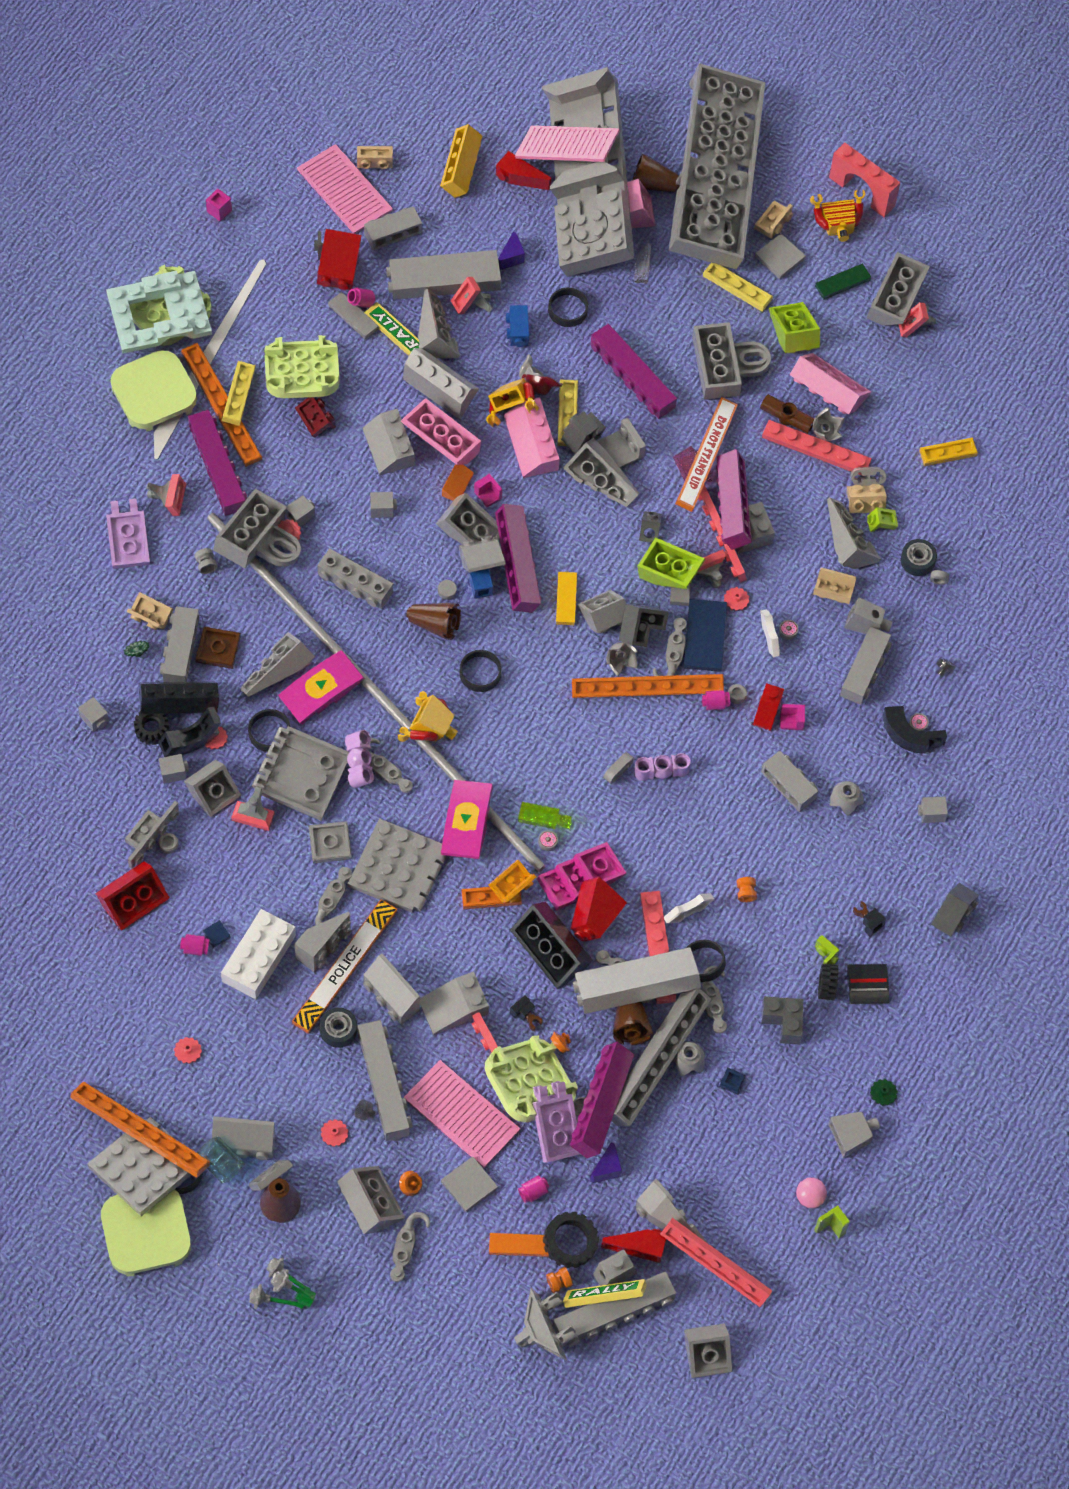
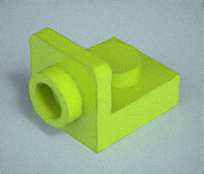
[867,507,898,532]
[815,935,839,965]

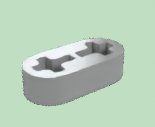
[850,467,886,486]
[603,752,635,784]

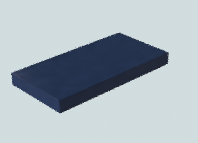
[684,599,727,672]

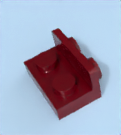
[295,397,336,437]

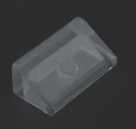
[634,243,651,284]

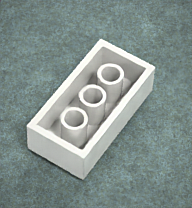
[221,909,296,999]

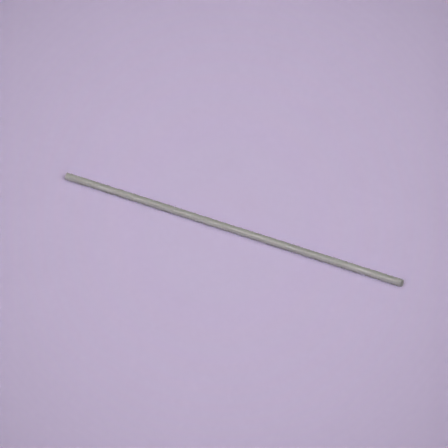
[207,513,545,872]

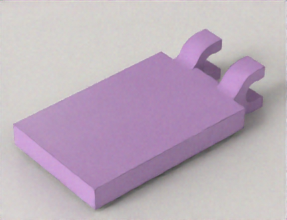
[106,499,150,569]
[533,1081,580,1163]

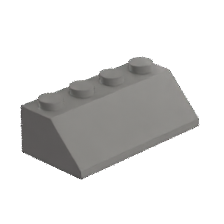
[867,252,930,325]
[403,348,479,419]

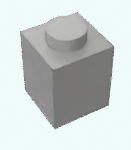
[370,492,397,518]
[286,495,315,527]
[78,697,109,732]
[159,754,189,784]
[918,797,948,823]

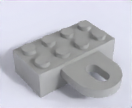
[692,322,771,399]
[214,489,301,568]

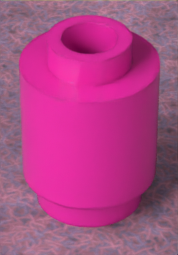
[347,288,375,308]
[702,690,730,710]
[180,934,209,956]
[518,1175,549,1203]

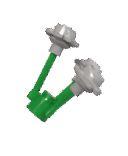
[249,1257,316,1310]

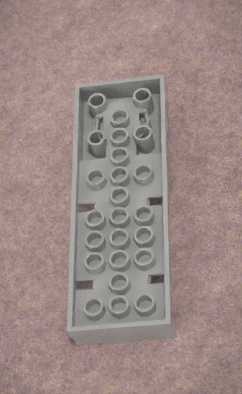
[669,63,765,269]
[542,67,634,277]

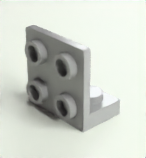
[597,418,646,468]

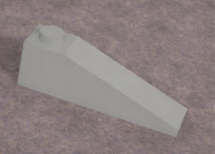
[418,288,460,358]
[563,438,640,507]
[827,497,881,569]
[240,632,315,697]
[635,1179,707,1242]

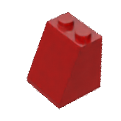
[317,229,362,290]
[570,876,627,942]

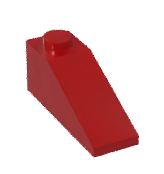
[496,151,552,190]
[601,1229,666,1263]

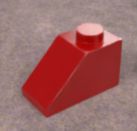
[753,683,784,731]

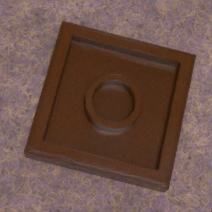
[195,627,241,669]

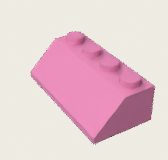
[790,353,871,414]
[504,397,560,478]
[401,398,481,465]

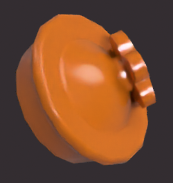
[550,1032,571,1053]
[399,1171,422,1196]

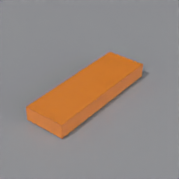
[461,887,522,910]
[489,1233,549,1257]

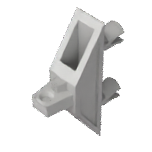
[514,1288,578,1361]

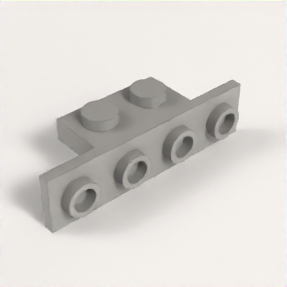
[125,801,179,869]

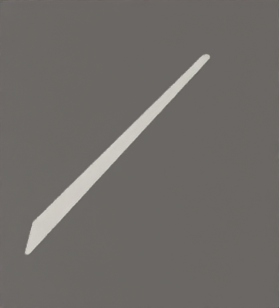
[154,260,266,459]

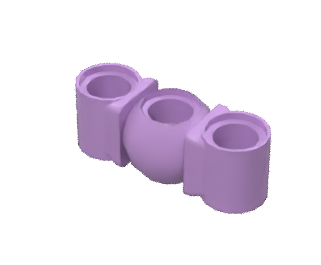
[345,730,374,788]
[634,753,691,781]

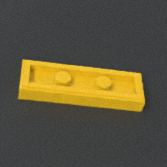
[919,437,978,466]
[556,572,577,625]

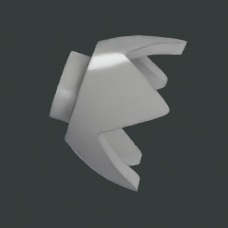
[813,407,844,441]
[606,642,638,676]
[830,781,864,816]
[672,1041,705,1076]

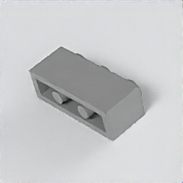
[364,206,422,250]
[761,751,818,812]

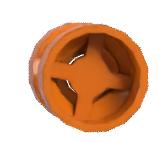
[737,877,757,902]
[546,1267,573,1293]

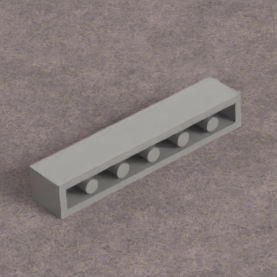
[357,1020,412,1141]
[553,1271,676,1347]

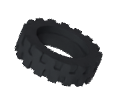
[543,1212,599,1268]

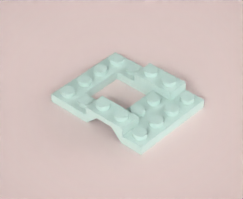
[106,271,212,354]

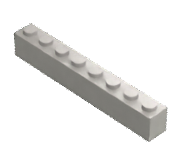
[612,988,711,1126]

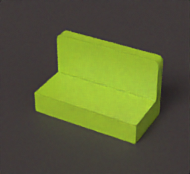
[814,1205,850,1238]

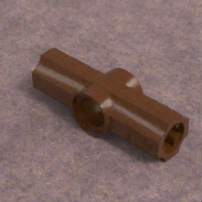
[760,394,814,434]

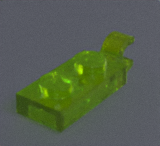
[518,802,572,830]

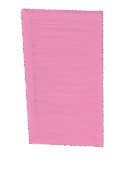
[515,126,620,162]
[297,144,393,234]
[404,1060,520,1168]

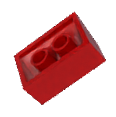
[95,861,170,931]

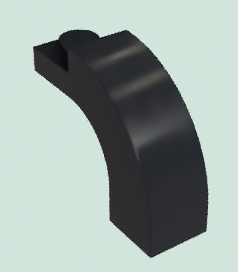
[882,706,947,754]
[158,707,221,757]

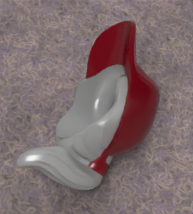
[519,354,563,395]

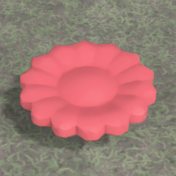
[278,519,301,540]
[724,587,750,611]
[205,727,228,749]
[174,1037,202,1064]
[321,1119,348,1147]

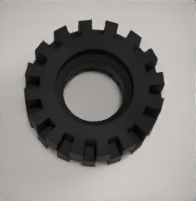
[134,712,169,745]
[818,964,839,1001]

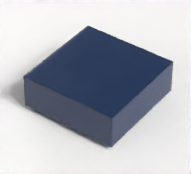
[203,920,230,948]
[719,1067,746,1095]

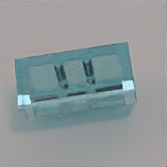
[197,1136,245,1183]

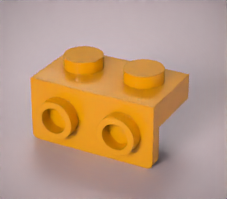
[488,860,536,903]

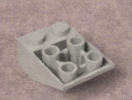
[295,912,351,972]

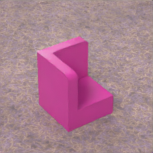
[206,189,232,221]
[474,474,503,507]
[780,704,805,730]

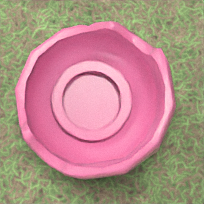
[796,1177,827,1208]

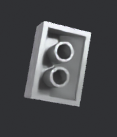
[363,409,415,475]
[363,954,420,1025]
[211,1116,276,1160]
[337,1166,405,1234]

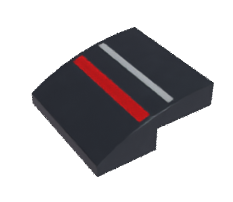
[847,964,889,1004]

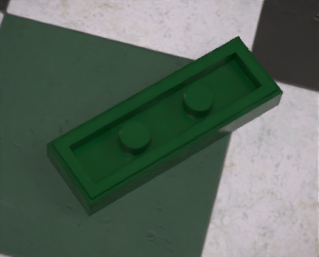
[815,263,871,300]

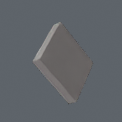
[755,234,806,279]
[309,821,352,863]
[441,1156,498,1212]
[249,1160,293,1191]

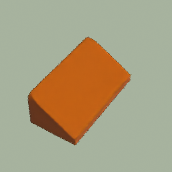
[442,464,474,501]

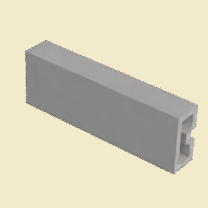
[386,250,501,300]
[573,947,701,1014]

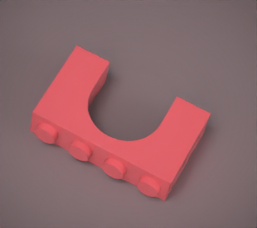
[829,143,900,217]

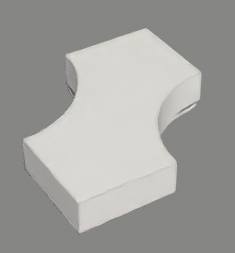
[760,609,780,657]
[664,893,714,924]

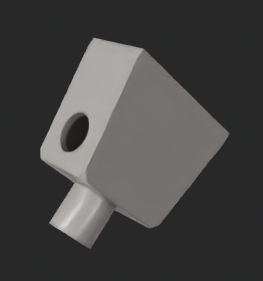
[844,598,892,634]
[828,1112,880,1158]
[593,1250,637,1286]

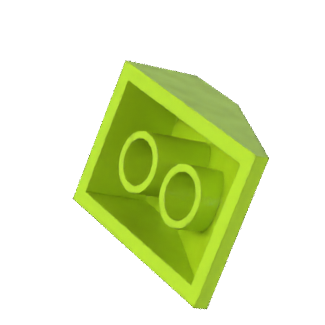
[769,302,820,353]
[637,537,705,589]

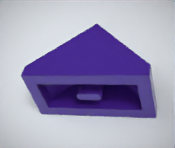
[498,232,525,270]
[590,1142,622,1183]

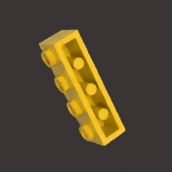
[440,124,482,198]

